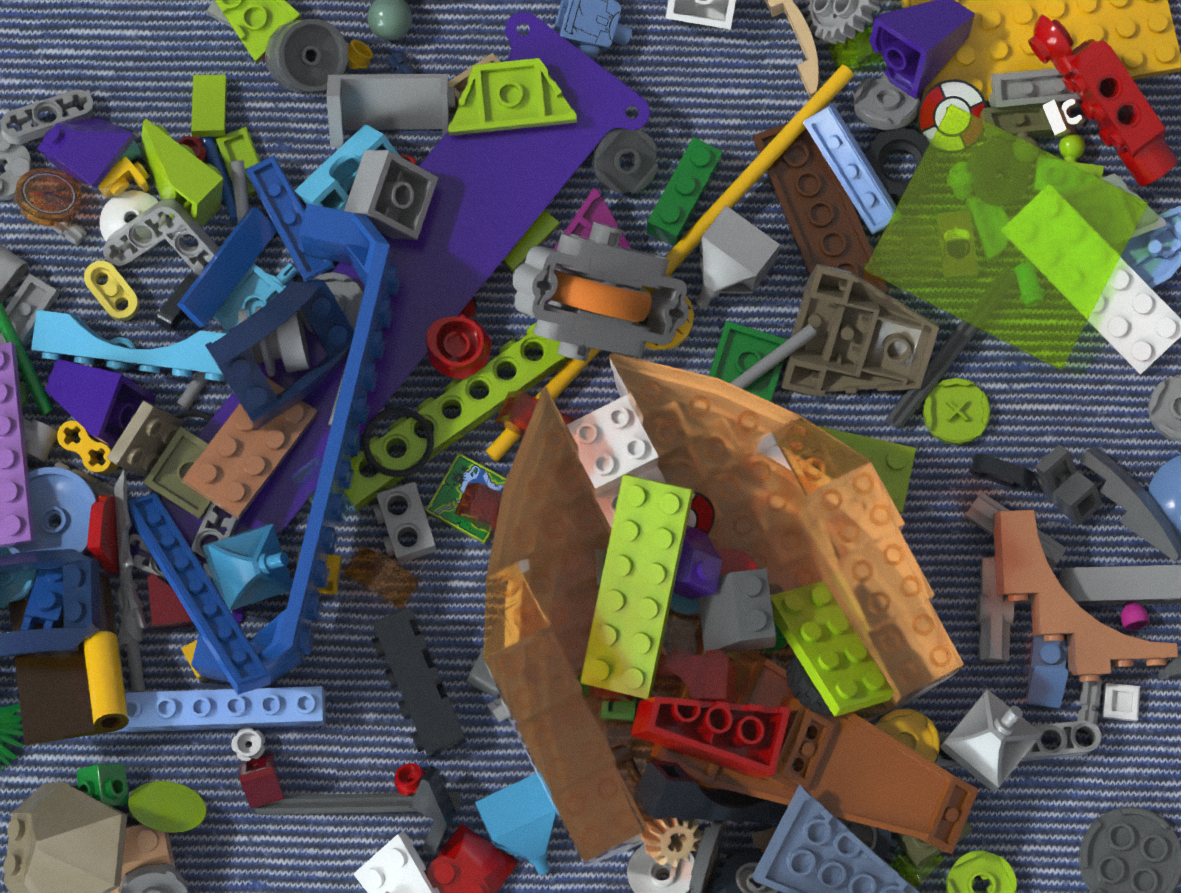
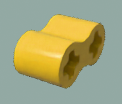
[57,420,119,476]

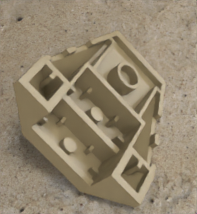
[781,264,939,396]
[4,782,127,893]

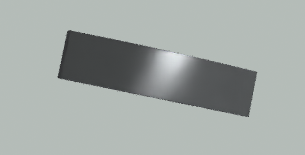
[1080,447,1181,562]

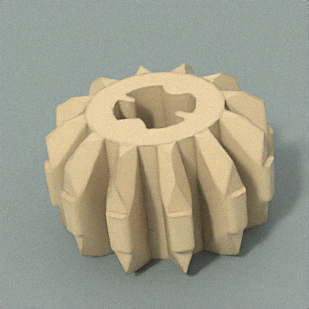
[641,817,702,868]

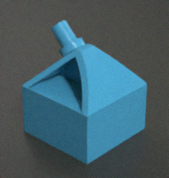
[202,524,292,611]
[475,773,557,875]

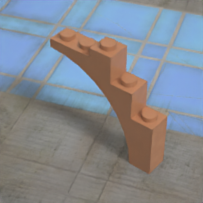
[993,510,1178,682]

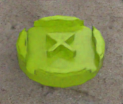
[922,378,991,446]

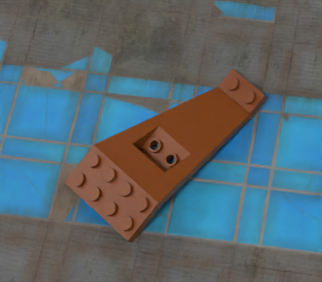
[650,637,979,854]

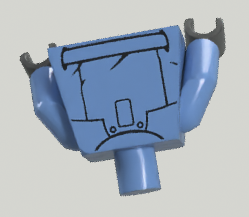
[553,0,632,58]

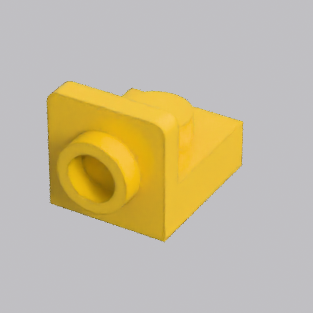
[98,156,150,199]

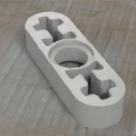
[1,90,93,145]

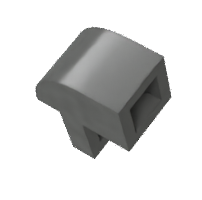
[1035,444,1103,525]

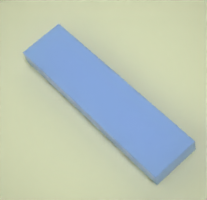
[803,104,902,235]

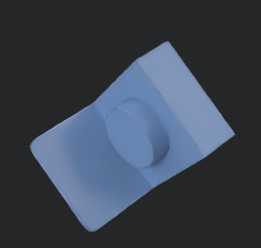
[1025,636,1069,709]

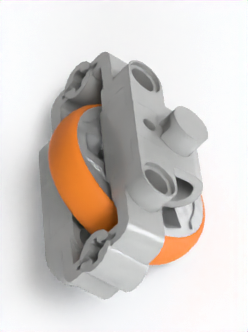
[513,222,689,361]

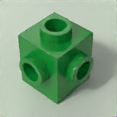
[76,764,129,808]

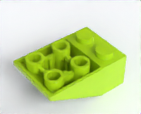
[141,119,223,228]

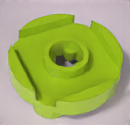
[946,850,1017,893]

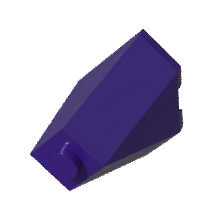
[869,0,975,99]
[45,359,156,447]

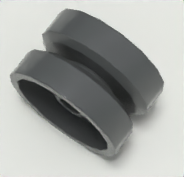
[265,19,348,92]

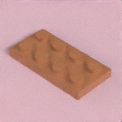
[182,376,318,520]

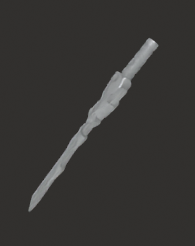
[114,470,147,692]

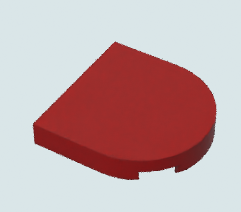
[87,495,120,574]

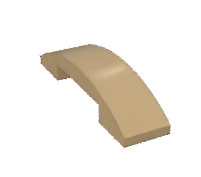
[765,0,820,99]

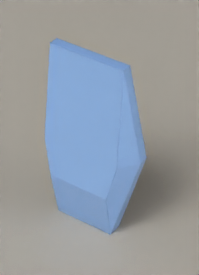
[1110,206,1181,289]

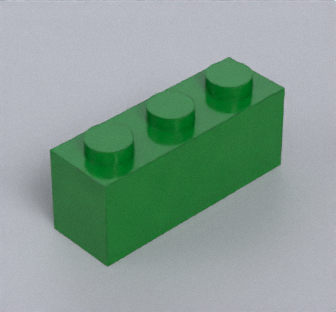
[646,137,723,247]

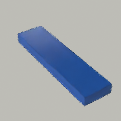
[245,155,335,282]
[177,207,277,328]

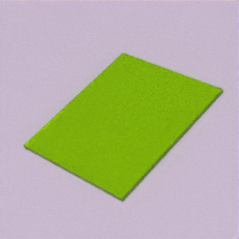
[864,104,1148,370]

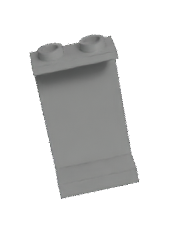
[326,74,455,147]

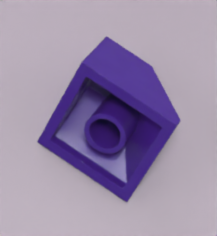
[37,117,136,188]
[673,525,722,600]

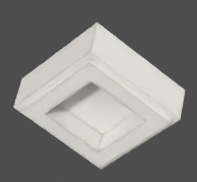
[1102,683,1140,722]

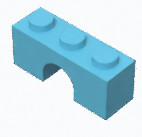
[294,124,401,211]

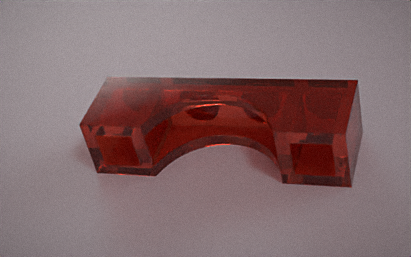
[589,649,738,704]

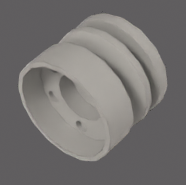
[238,306,310,377]

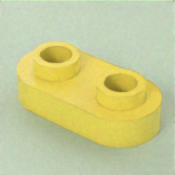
[84,261,139,322]

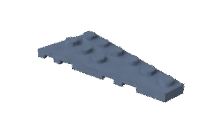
[752,784,921,893]

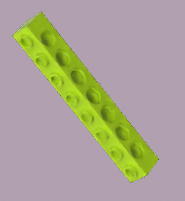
[343,323,570,512]

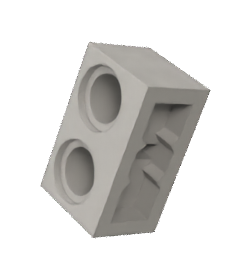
[372,482,437,564]

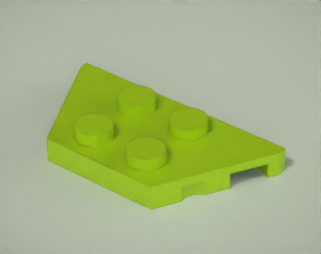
[448,58,577,136]

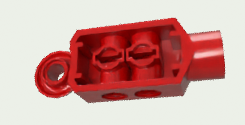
[1028,14,1178,186]

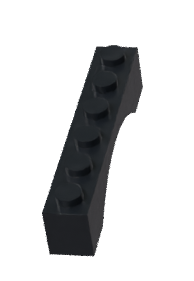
[633,760,788,825]

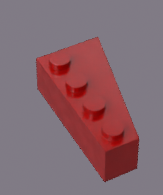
[631,696,791,779]

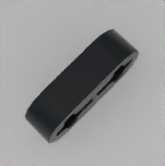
[155,272,198,332]
[969,454,1035,492]

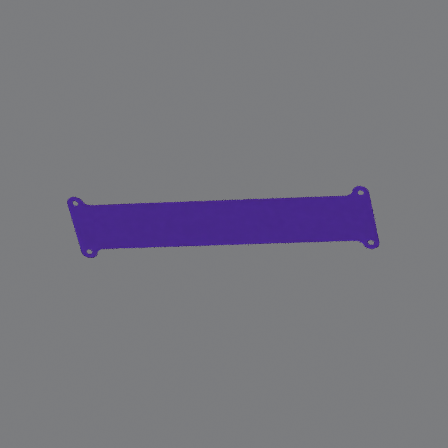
[129,12,650,624]

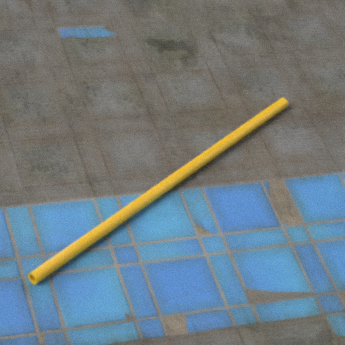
[485,64,854,462]

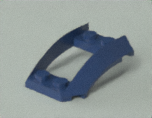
[205,280,354,429]
[0,549,100,658]

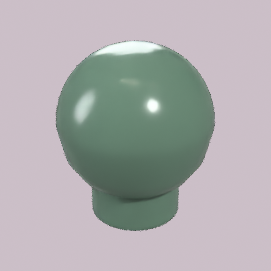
[367,0,413,41]

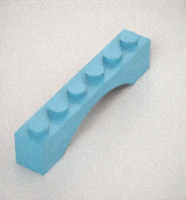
[31,310,226,382]

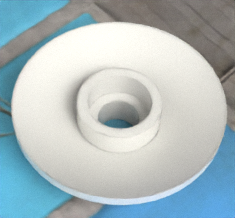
[100,190,166,253]
[627,844,695,893]

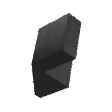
[409,766,456,854]

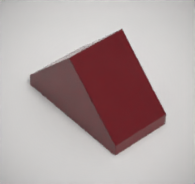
[148,573,195,631]
[239,753,284,808]

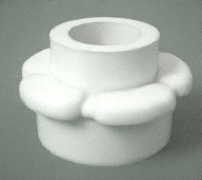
[231,727,265,761]

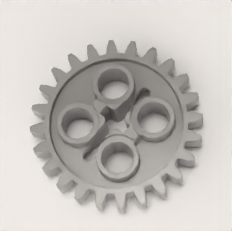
[803,0,881,44]

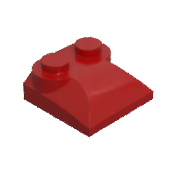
[425,823,518,893]

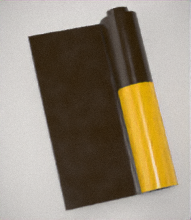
[9,573,129,746]

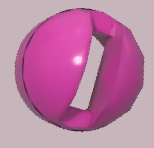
[1121,603,1150,631]

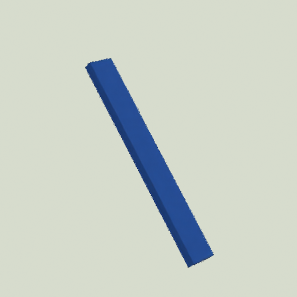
[127,493,271,695]

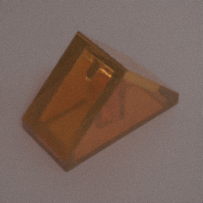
[343,546,419,610]

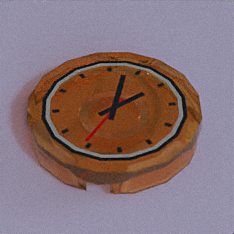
[14,168,82,226]

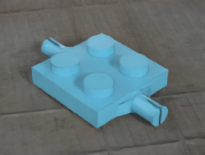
[213,263,299,334]

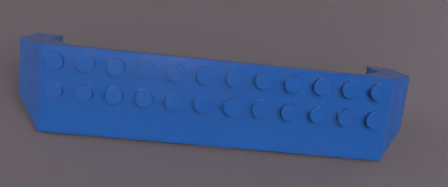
[191,203,401,688]

